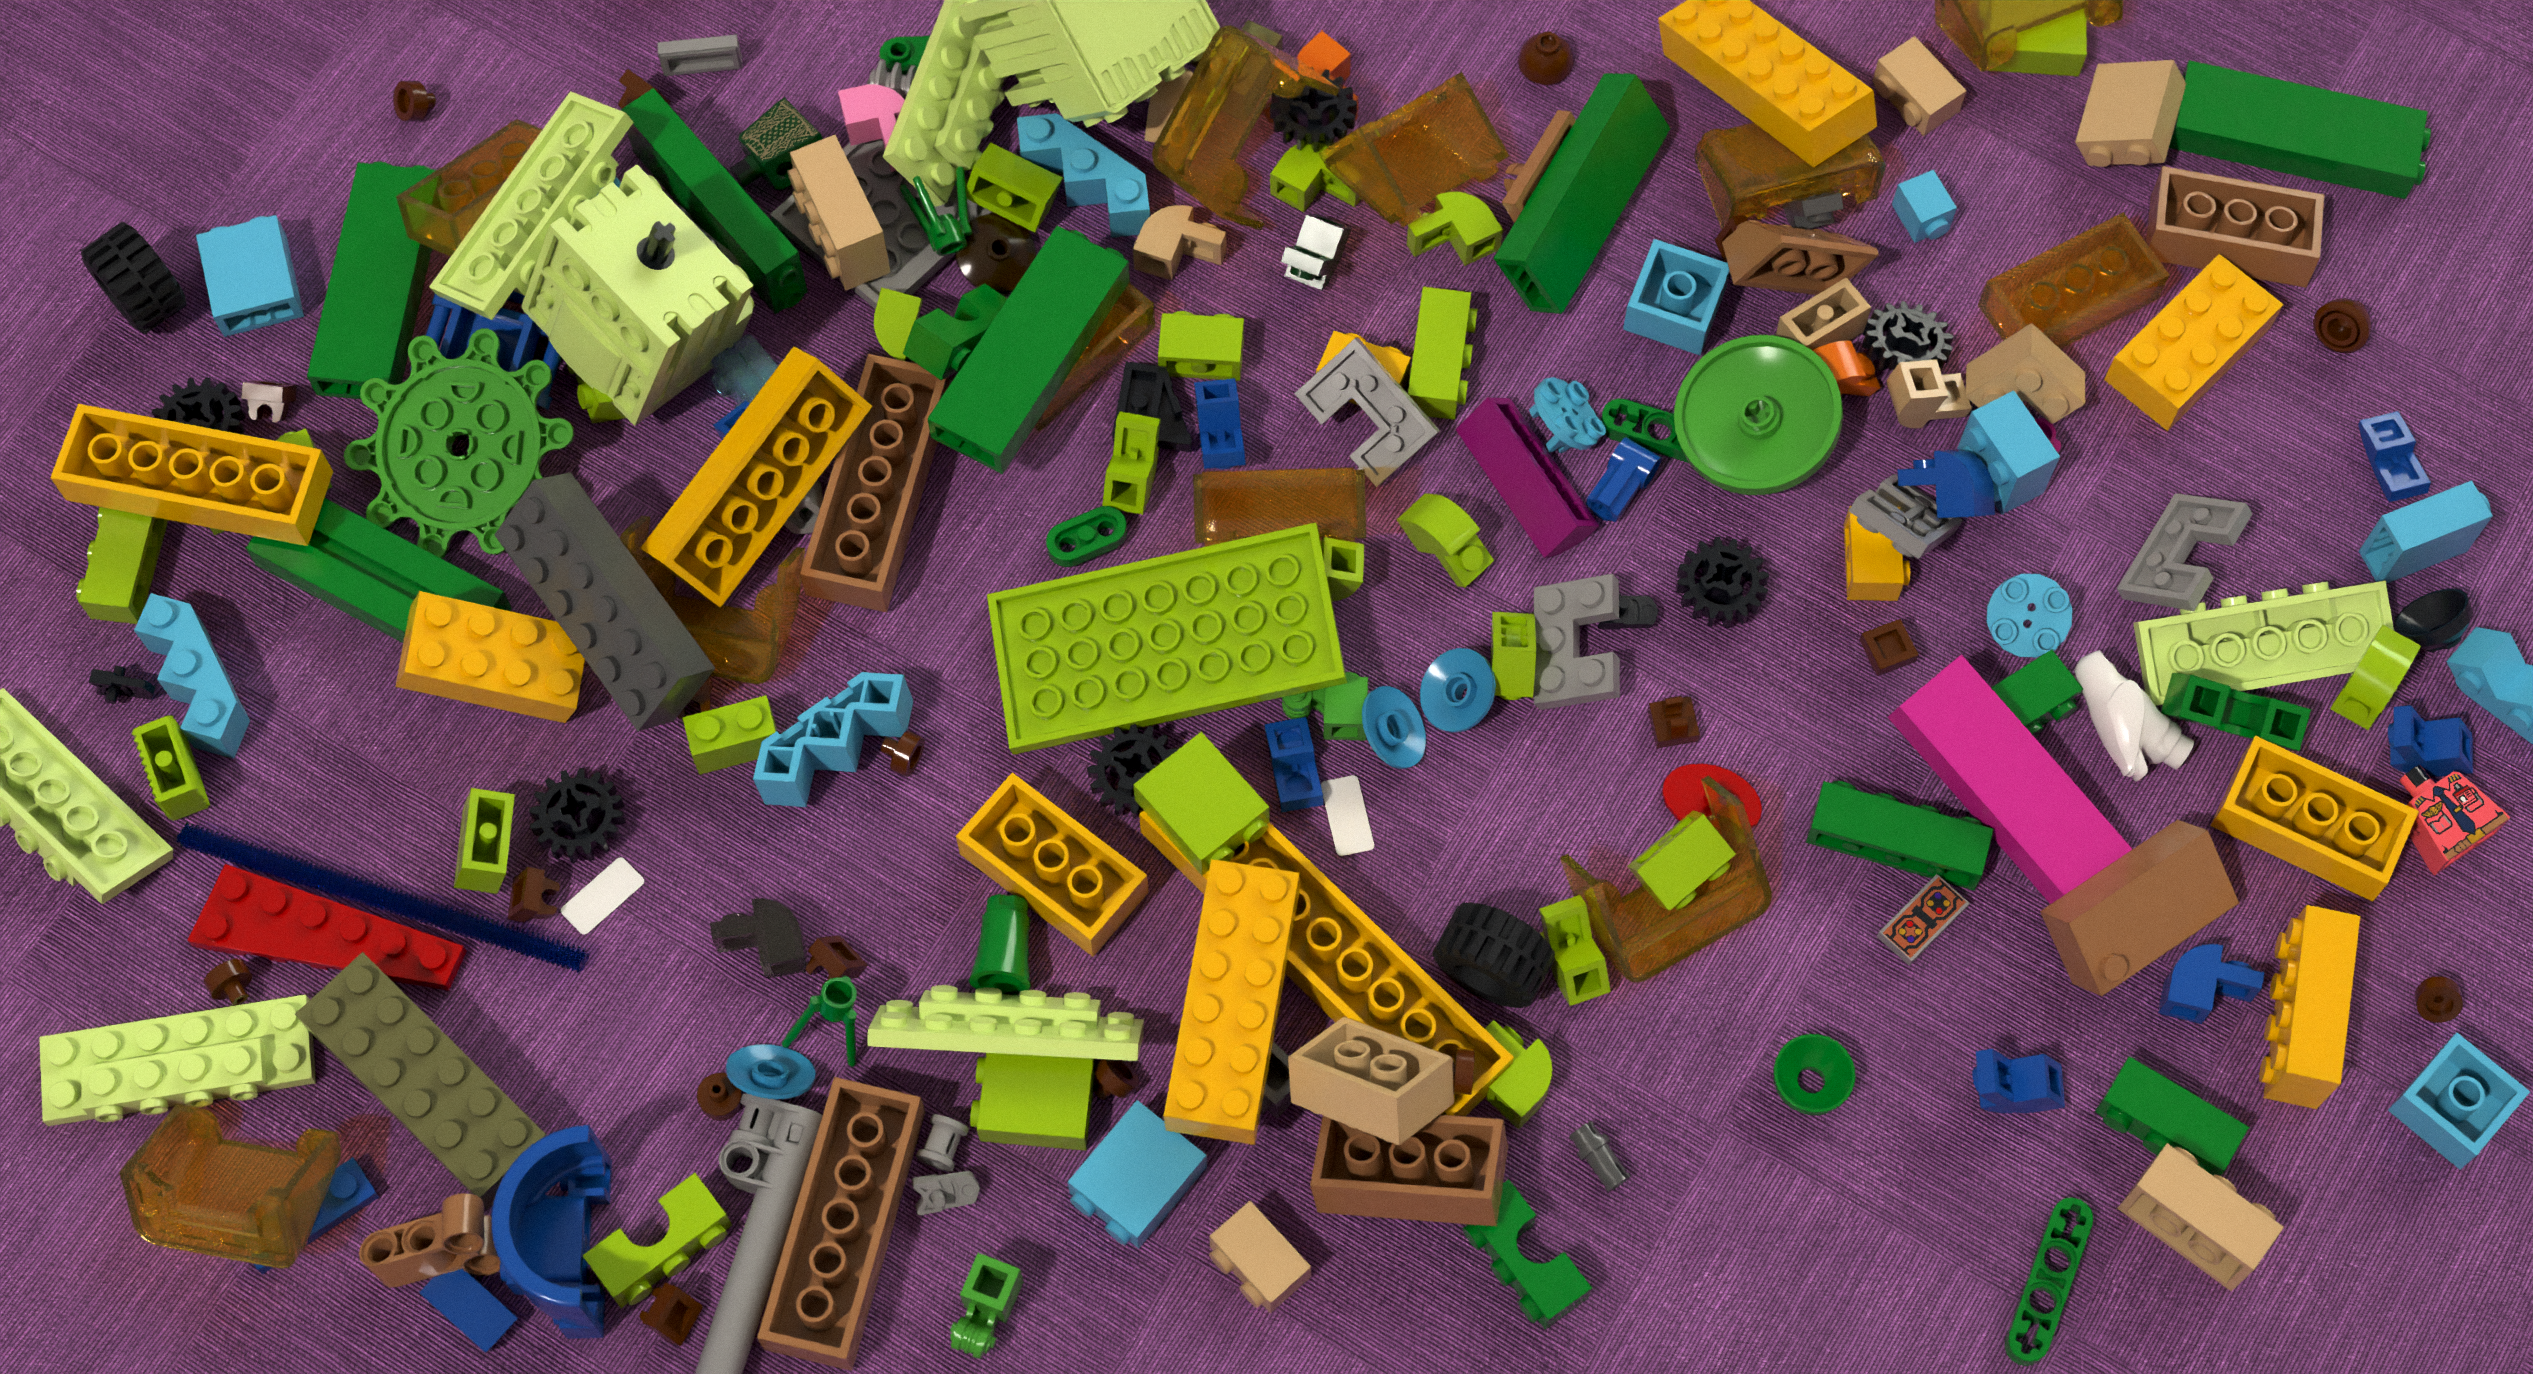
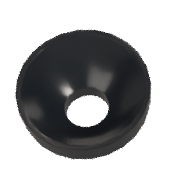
[2393,589,2473,653]

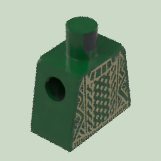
[730,97,823,190]

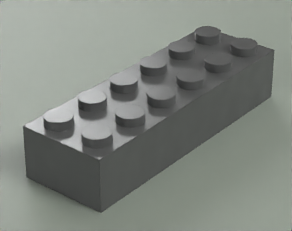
[494,472,715,731]

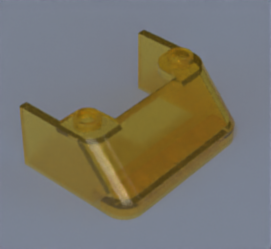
[1152,25,1340,230]
[1193,467,1366,547]
[620,515,805,684]
[1560,776,1772,983]

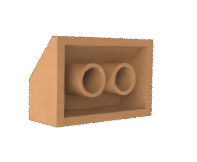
[1722,220,1879,295]

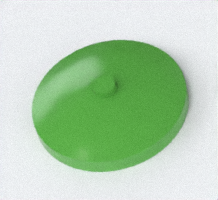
[1674,335,1843,495]

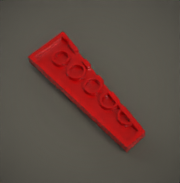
[187,864,467,991]

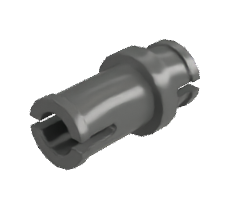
[1569,1121,1631,1193]

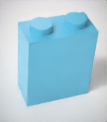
[196,215,304,337]
[2359,480,2493,584]
[1068,1100,1207,1249]

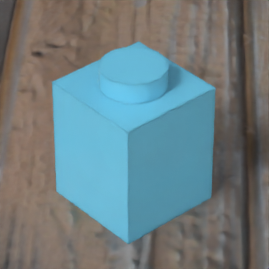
[1892,170,1957,243]

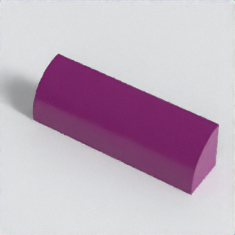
[1455,397,1599,558]

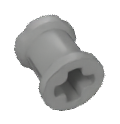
[916,1114,969,1172]

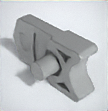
[912,1171,980,1215]

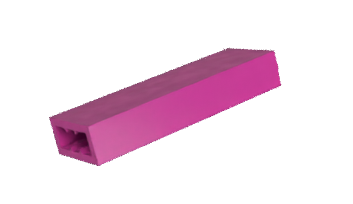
[1888,654,2132,904]

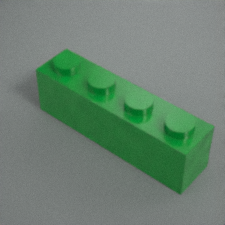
[1805,781,1994,890]

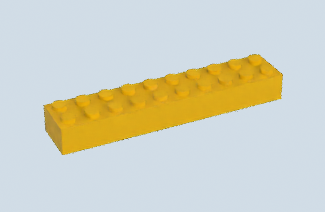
[1139,810,1514,1116]

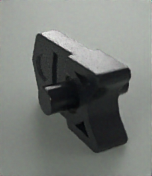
[1598,594,1659,630]
[88,666,156,704]

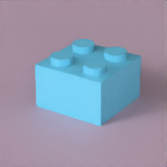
[1623,239,1730,355]
[1957,390,2060,514]
[2388,1032,2530,1170]

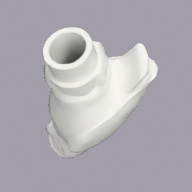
[2074,650,2194,782]

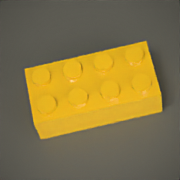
[2104,254,2284,431]
[395,591,585,723]
[2210,736,2419,902]
[956,772,1149,957]
[2259,905,2360,1109]

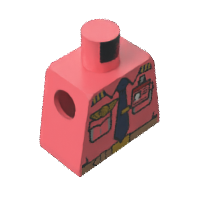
[2399,765,2510,876]

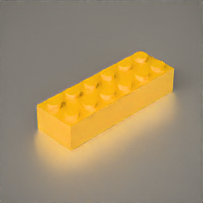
[1658,0,1877,168]
[640,346,873,608]
[50,404,333,546]
[1163,859,1300,1145]

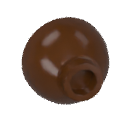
[1518,32,1573,85]
[2313,298,2371,353]

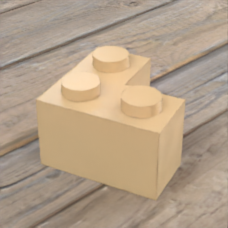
[1965,323,2085,424]

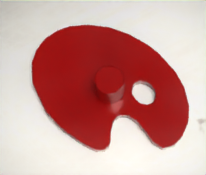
[1662,763,1762,833]

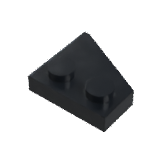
[1112,361,1192,452]

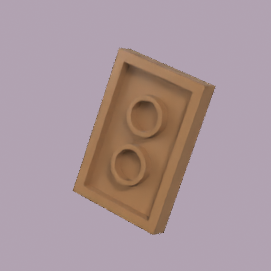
[1502,110,1576,223]

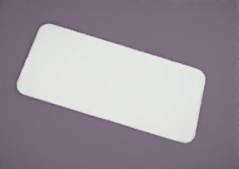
[1321,775,1374,856]
[561,857,644,935]

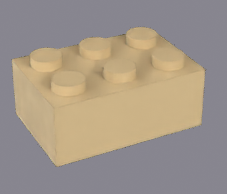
[787,135,891,291]
[1288,1017,1454,1145]
[2117,1143,2284,1291]

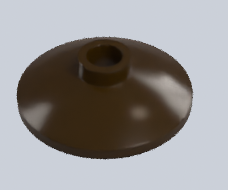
[955,214,1036,293]

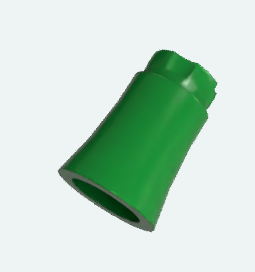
[969,894,1031,995]

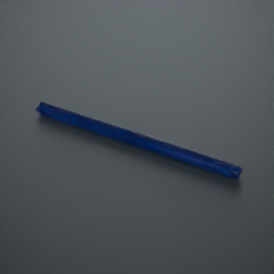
[177,822,590,973]

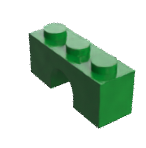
[903,283,1007,380]
[2161,673,2311,751]
[1462,1179,1592,1330]

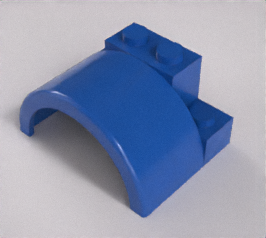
[491,1125,612,1339]

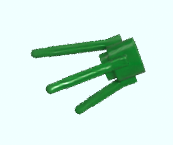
[899,166,973,256]
[782,976,857,1067]

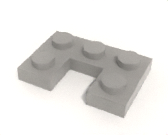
[1294,337,1440,487]
[1849,473,1963,559]
[2117,493,2252,611]
[1534,574,1620,710]

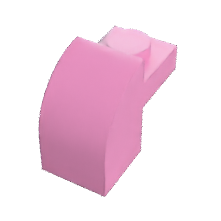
[838,84,905,172]

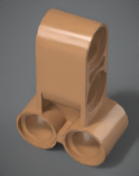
[359,1193,500,1288]

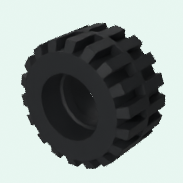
[80,222,187,334]
[1432,902,1555,1008]

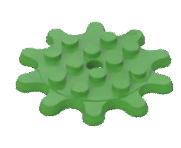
[344,328,574,559]

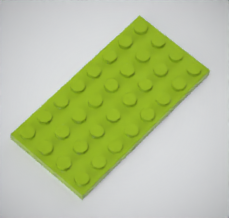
[987,523,1347,755]

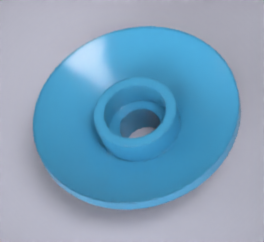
[1420,648,1496,733]
[1362,686,1426,769]
[726,1044,816,1099]

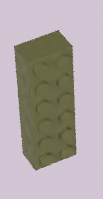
[295,952,547,1210]

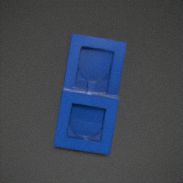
[2358,411,2431,502]
[1264,717,1324,813]
[419,1269,518,1354]

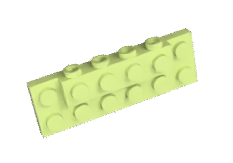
[882,0,1009,207]
[429,91,633,320]
[2133,580,2394,706]
[0,688,173,904]
[867,985,1144,1061]
[39,994,316,1126]

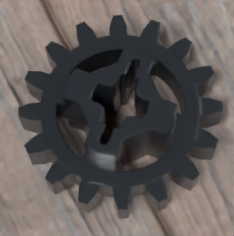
[1270,67,1357,152]
[1862,301,1954,371]
[152,377,246,434]
[1676,537,1769,628]
[1087,724,1177,819]
[529,768,626,863]

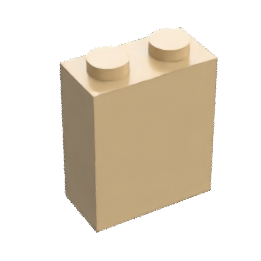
[2075,60,2186,167]

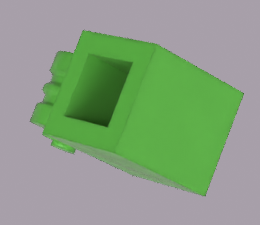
[1282,672,1368,741]
[950,1253,1024,1360]

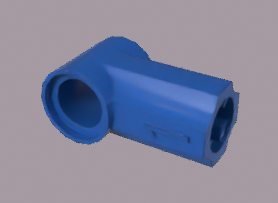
[1586,437,1662,522]

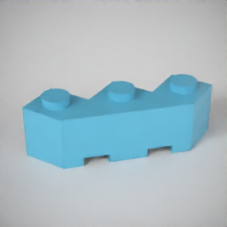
[1017,113,1150,238]
[134,593,250,759]
[2446,627,2533,745]
[753,672,913,807]

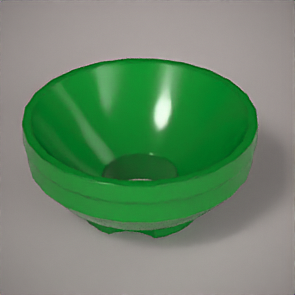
[1773,1034,1856,1115]

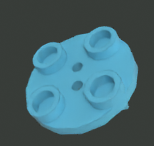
[1529,377,1606,453]
[1986,573,2072,657]

